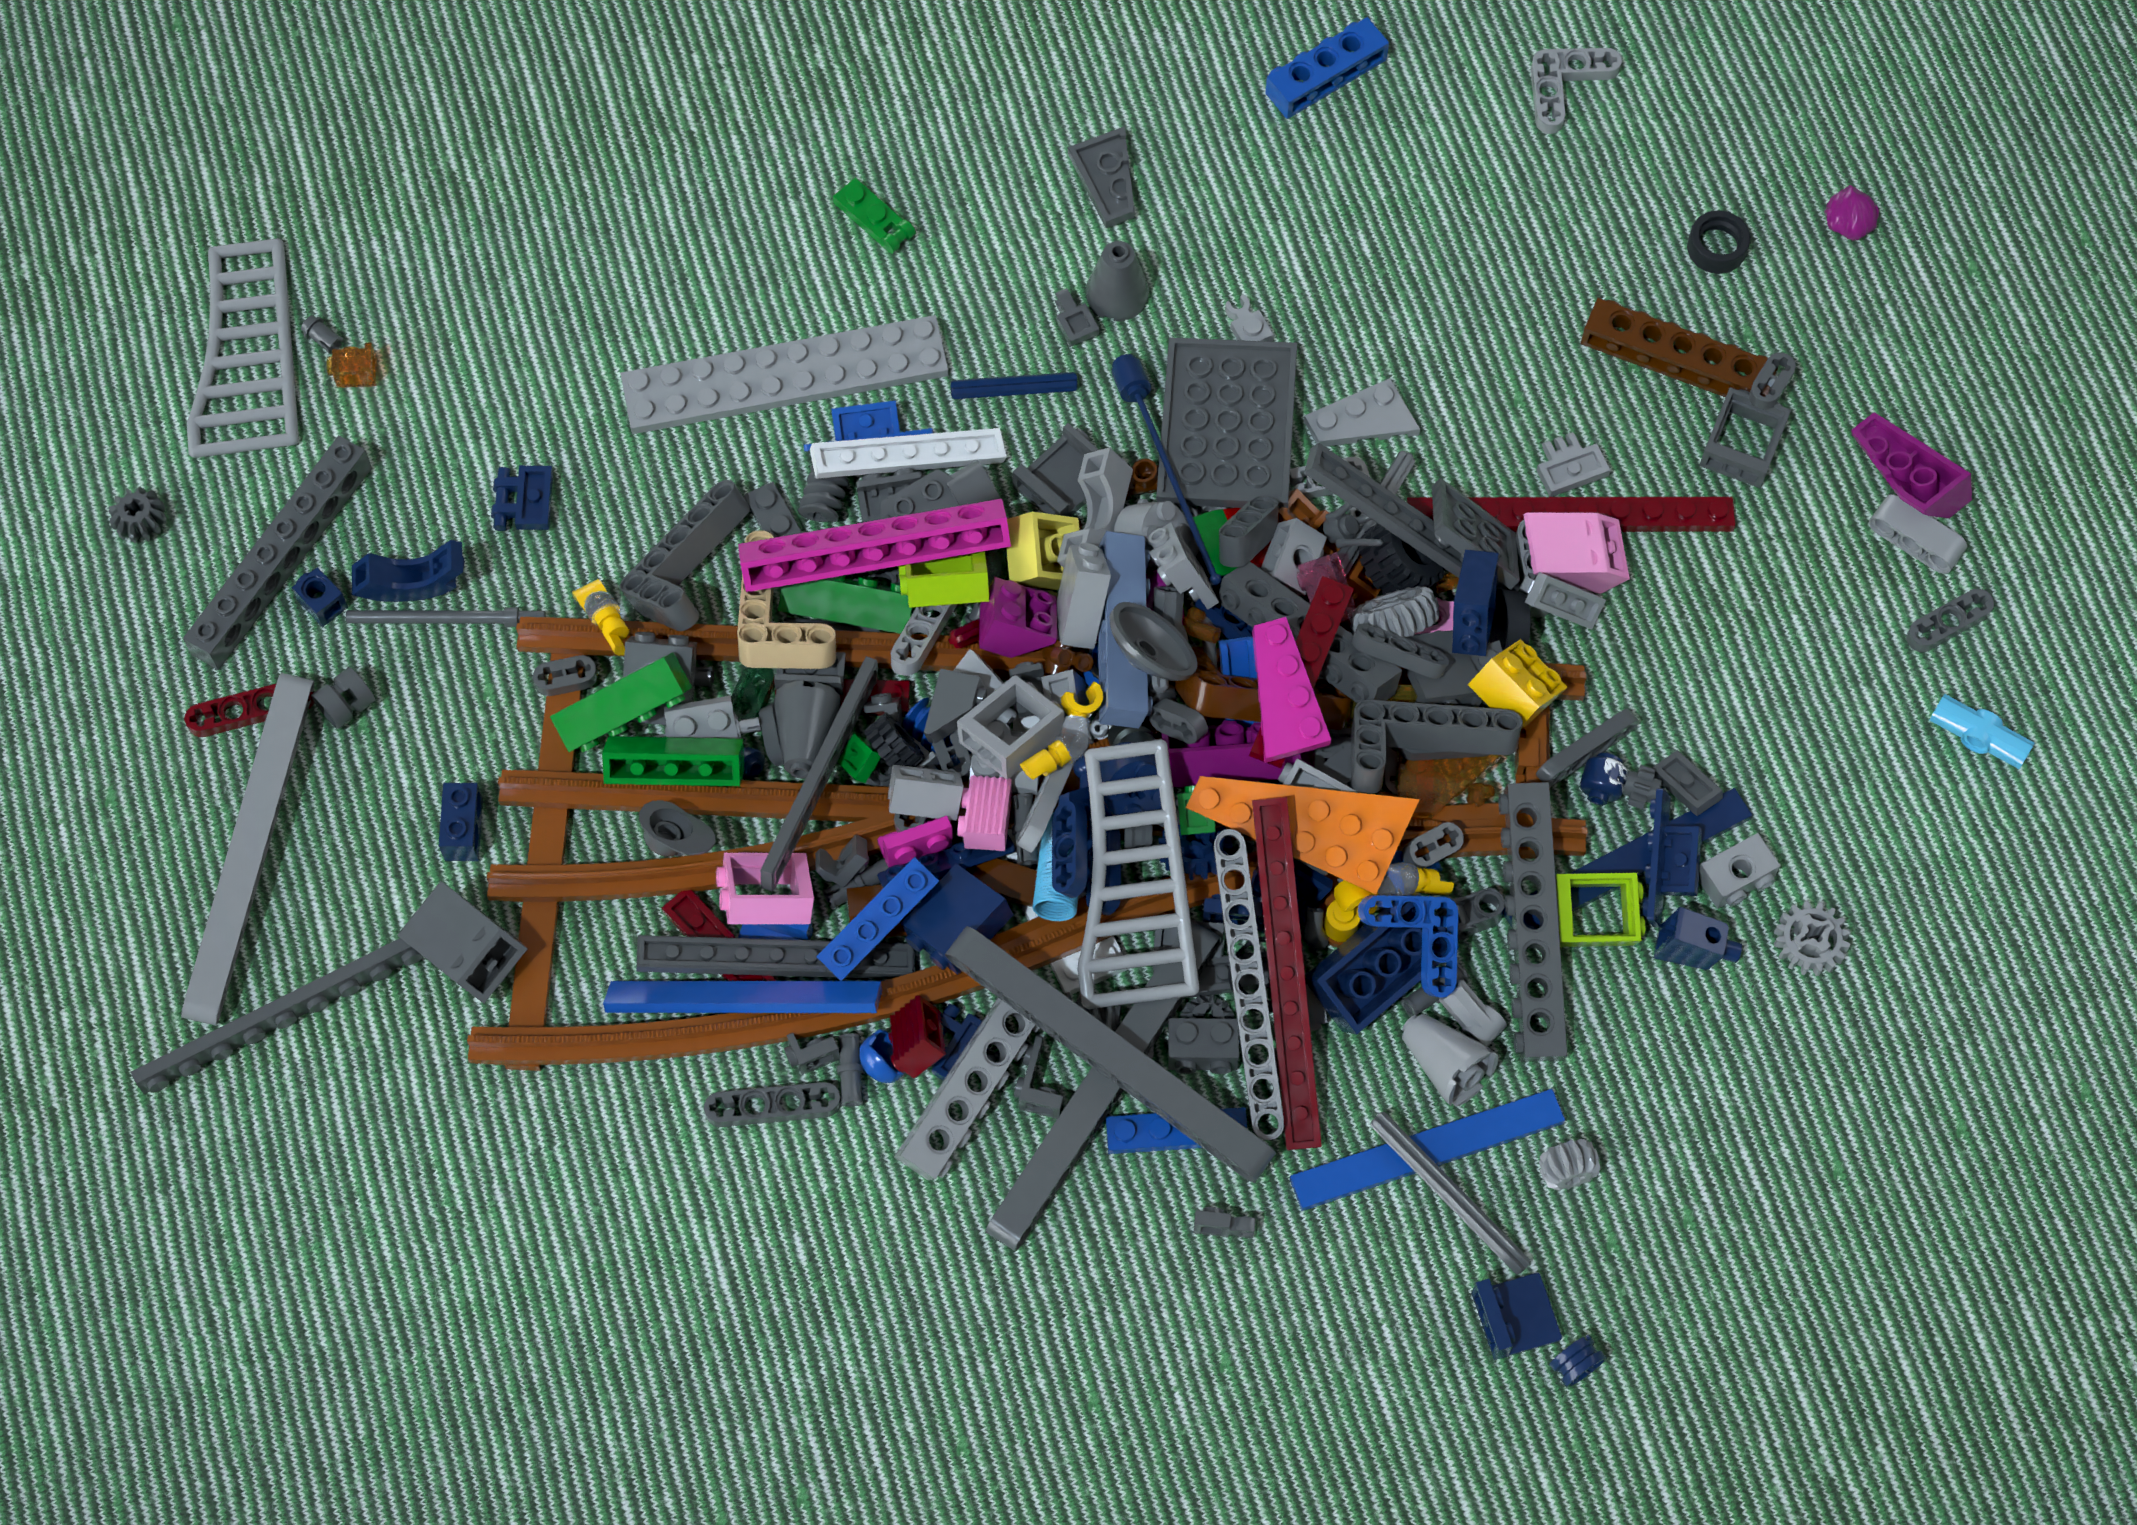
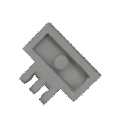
[1536,432,1610,497]

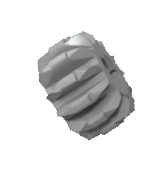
[1539,1139,1601,1191]

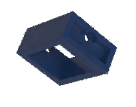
[1452,549,1499,656]

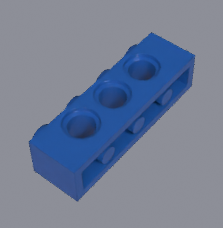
[1265,17,1389,119]
[816,857,939,981]

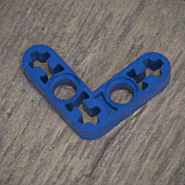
[1358,895,1458,998]

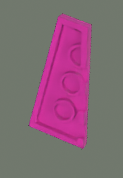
[1252,617,1331,763]

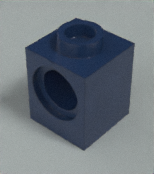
[292,567,348,628]

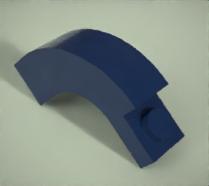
[352,540,465,602]

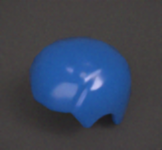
[859,1029,906,1083]

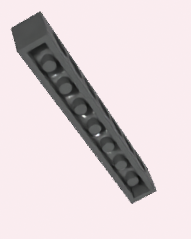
[183,435,372,670]
[1498,782,1567,1062]

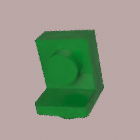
[838,733,881,783]
[1177,785,1216,835]

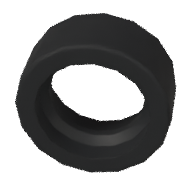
[1687,210,1751,274]

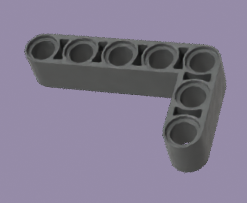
[620,480,750,631]
[1351,700,1523,794]

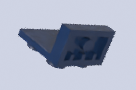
[1471,1273,1562,1361]

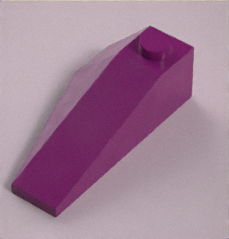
[1851,412,1972,518]

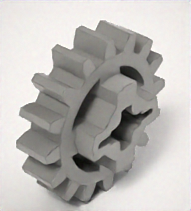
[1774,901,1850,976]

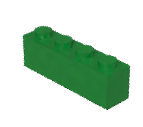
[778,575,916,634]
[550,652,692,753]
[602,736,745,786]

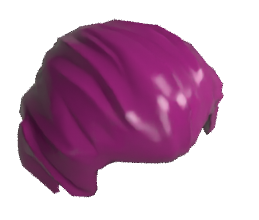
[1824,185,1879,241]

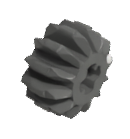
[109,486,166,544]

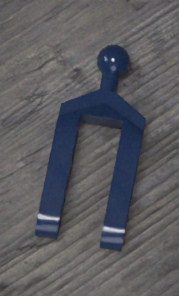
[1052,754,1121,916]

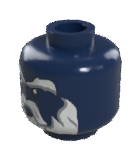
[1579,753,1628,806]

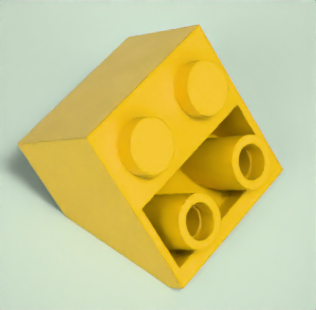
[1468,639,1567,729]

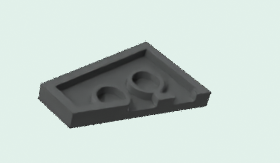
[1068,126,1135,228]

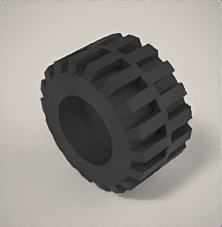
[1359,523,1446,595]

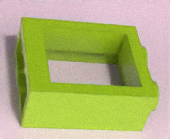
[898,551,989,608]
[1555,873,1645,947]

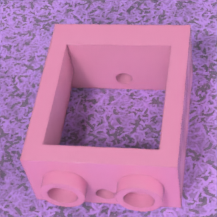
[716,853,814,924]

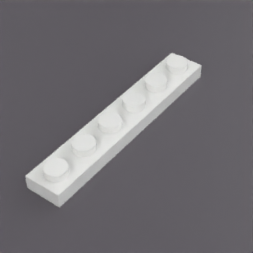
[810,428,1006,479]

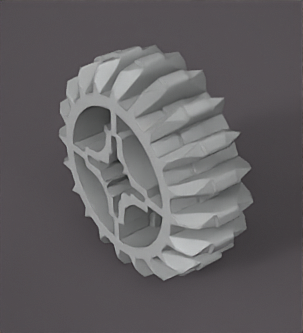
[1349,586,1440,637]

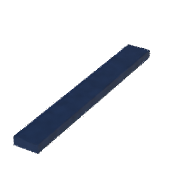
[1503,788,1752,930]

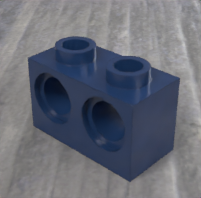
[438,783,483,861]

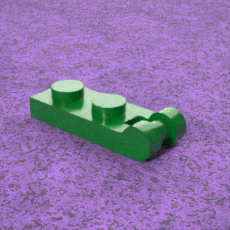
[832,177,916,254]

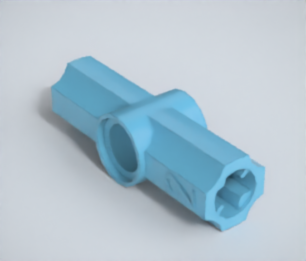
[1930,694,2035,769]

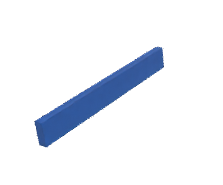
[603,981,882,1013]
[1290,1089,1565,1211]

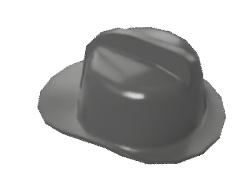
[639,800,715,857]

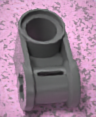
[1436,888,1505,941]

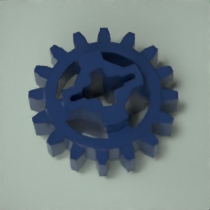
[1159,824,1233,880]

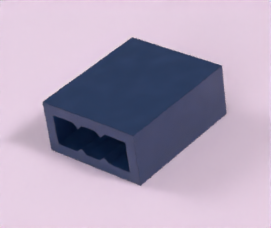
[901,864,1013,975]

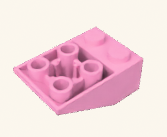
[1523,512,1630,594]

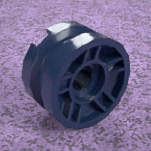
[1549,1334,1607,1388]

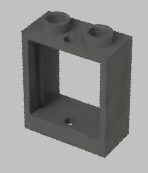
[1699,387,1791,488]

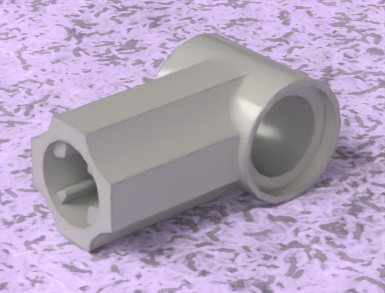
[1439,980,1507,1047]

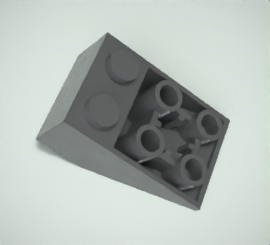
[397,881,527,1003]

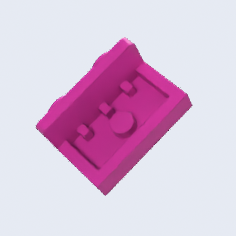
[877,816,953,868]

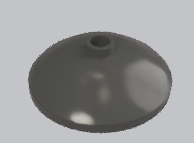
[1109,602,1197,681]

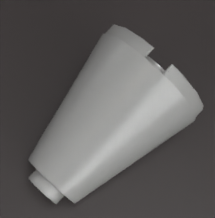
[1402,1014,1498,1107]

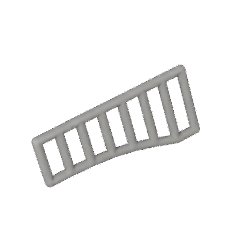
[187,238,299,458]
[1077,739,1200,1009]

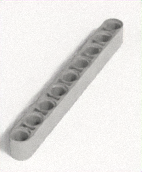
[1214,829,1284,1140]

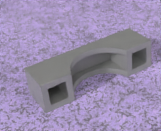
[1057,447,1133,568]

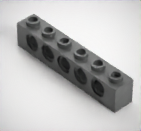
[1217,562,1402,703]

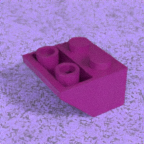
[979,577,1057,658]

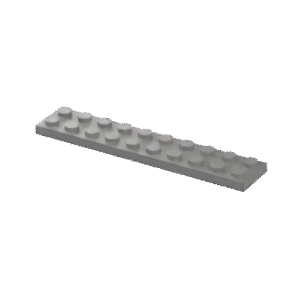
[620,315,949,434]

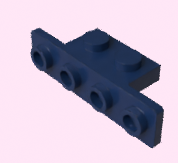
[1643,788,1702,928]
[877,834,1015,901]

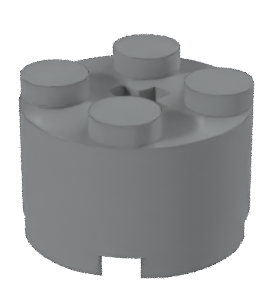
[1114,501,1193,569]

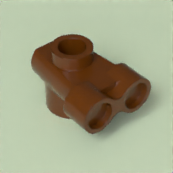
[1126,459,1159,500]
[1042,640,1093,674]

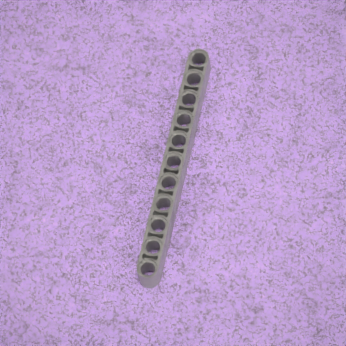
[181,673,315,1026]

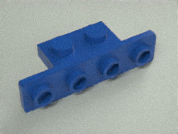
[803,400,933,452]

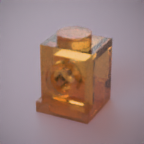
[327,342,377,388]

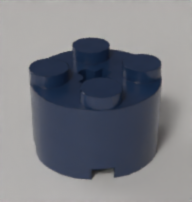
[1099,742,1162,815]

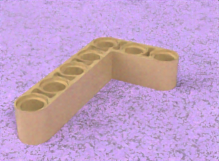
[737,530,836,669]

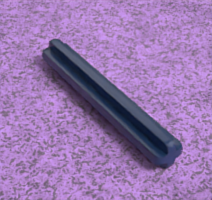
[950,372,1078,399]

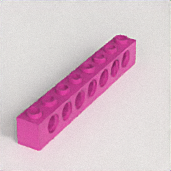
[738,499,1011,592]

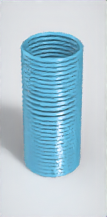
[1032,812,1079,921]

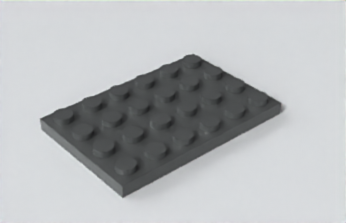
[1156,337,1297,509]

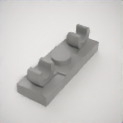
[1520,572,1606,630]

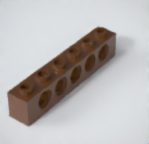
[1580,297,1779,398]

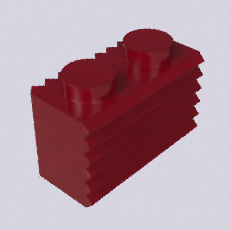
[888,995,946,1079]

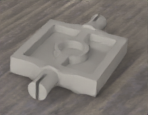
[646,696,761,739]

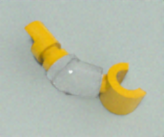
[572,579,629,656]
[1019,682,1103,780]
[1334,862,1454,915]

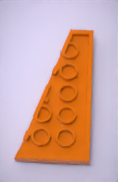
[1186,776,1420,894]

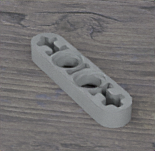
[891,604,957,676]
[1016,753,1076,853]

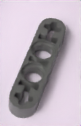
[1536,708,1639,788]
[704,1082,841,1127]

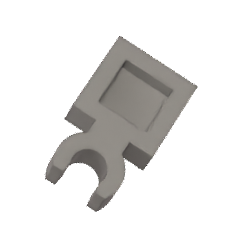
[1225,294,1274,342]

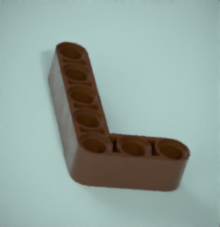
[1170,647,1352,730]

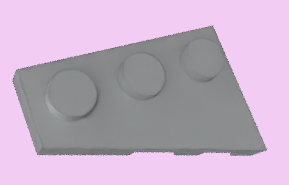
[1304,378,1420,447]

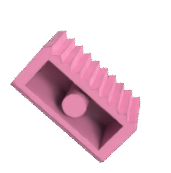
[957,775,1012,851]

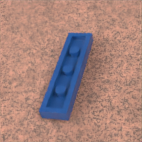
[1106,1107,1247,1154]

